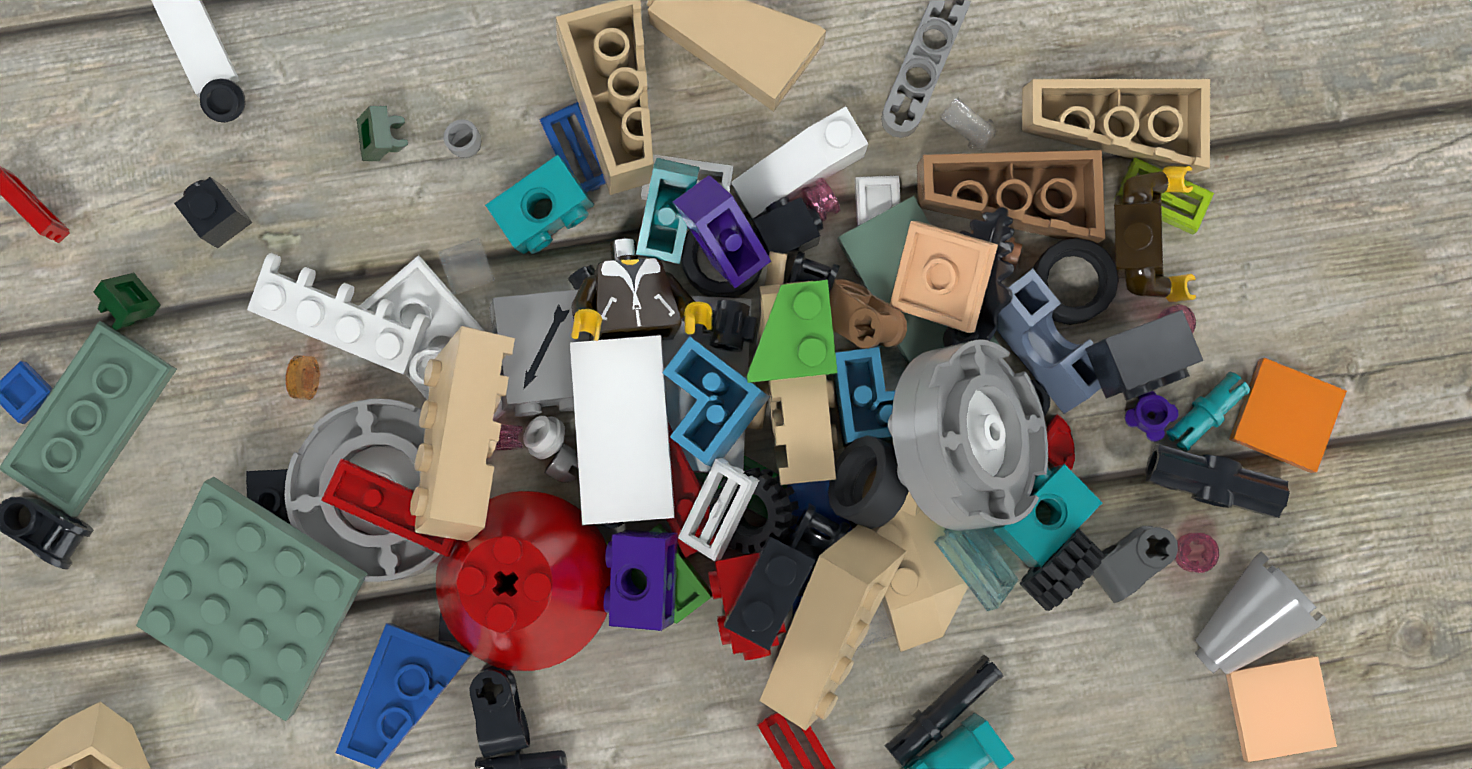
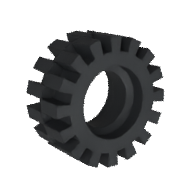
[710,468,799,554]
[1020,528,1105,611]

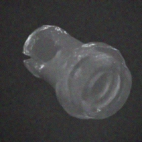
[941,97,998,151]

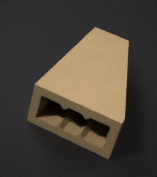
[647,0,826,112]

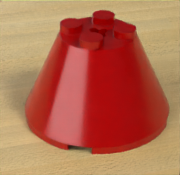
[436,491,611,671]

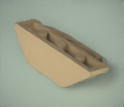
[854,471,972,652]

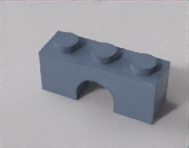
[997,269,1101,414]

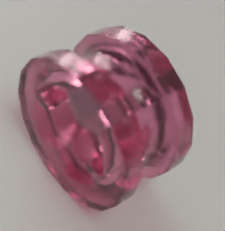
[802,178,841,222]
[495,425,524,450]
[1175,533,1219,573]

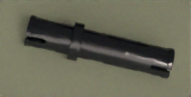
[884,655,1004,768]

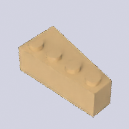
[759,281,838,485]
[410,326,515,541]
[760,524,907,730]

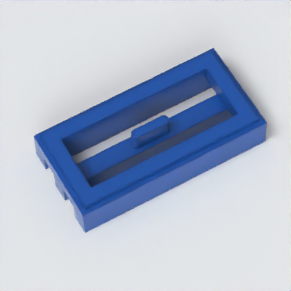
[539,102,606,193]

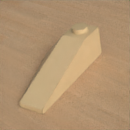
[1,702,151,769]

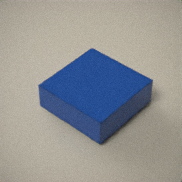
[0,361,53,424]

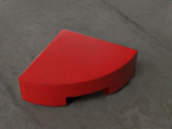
[1046,414,1075,470]

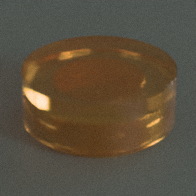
[286,355,320,400]

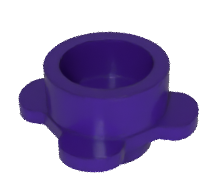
[1124,391,1179,442]

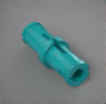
[1166,372,1251,452]

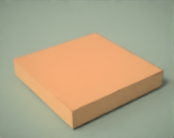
[890,221,998,333]
[1226,655,1337,762]

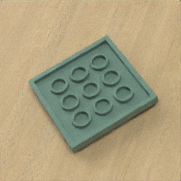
[136,477,368,721]

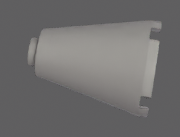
[1195,552,1327,675]

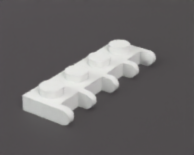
[247,253,429,375]

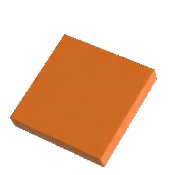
[1229,358,1347,473]

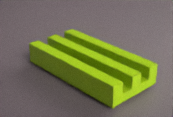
[1114,157,1214,235]

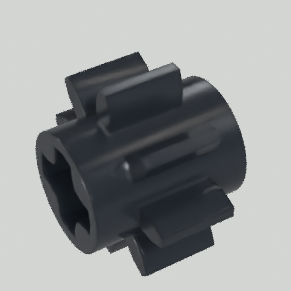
[702,300,758,352]

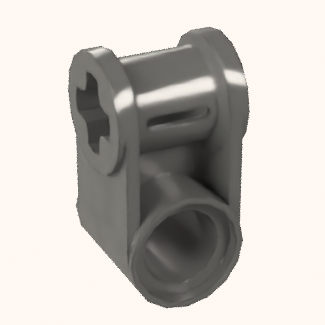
[1092,526,1178,603]

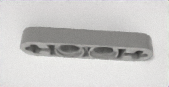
[881,0,971,138]

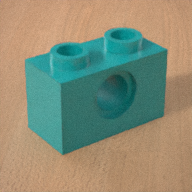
[485,155,594,254]
[636,158,700,264]
[991,464,1102,568]

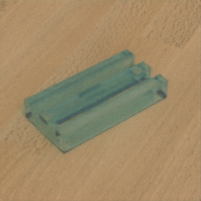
[934,528,1019,611]

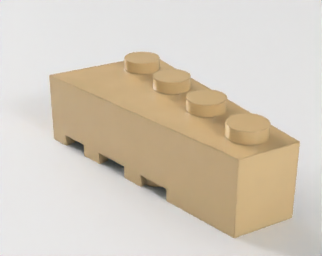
[556,0,654,195]
[1022,79,1210,174]

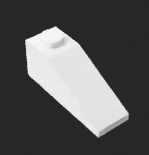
[731,106,868,220]

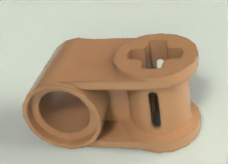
[829,279,907,349]

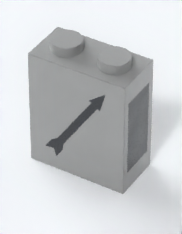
[489,289,589,417]

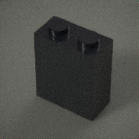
[724,537,815,651]

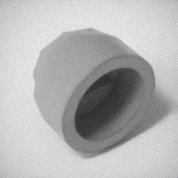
[444,120,482,158]
[544,443,579,483]

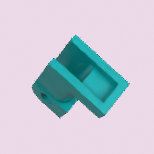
[900,712,1015,769]

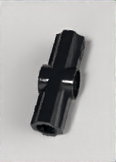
[1145,444,1290,518]

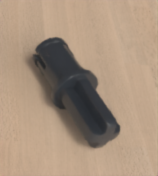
[475,750,568,769]

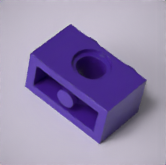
[673,175,771,288]
[604,530,678,631]

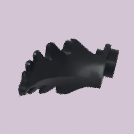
[943,207,1014,347]

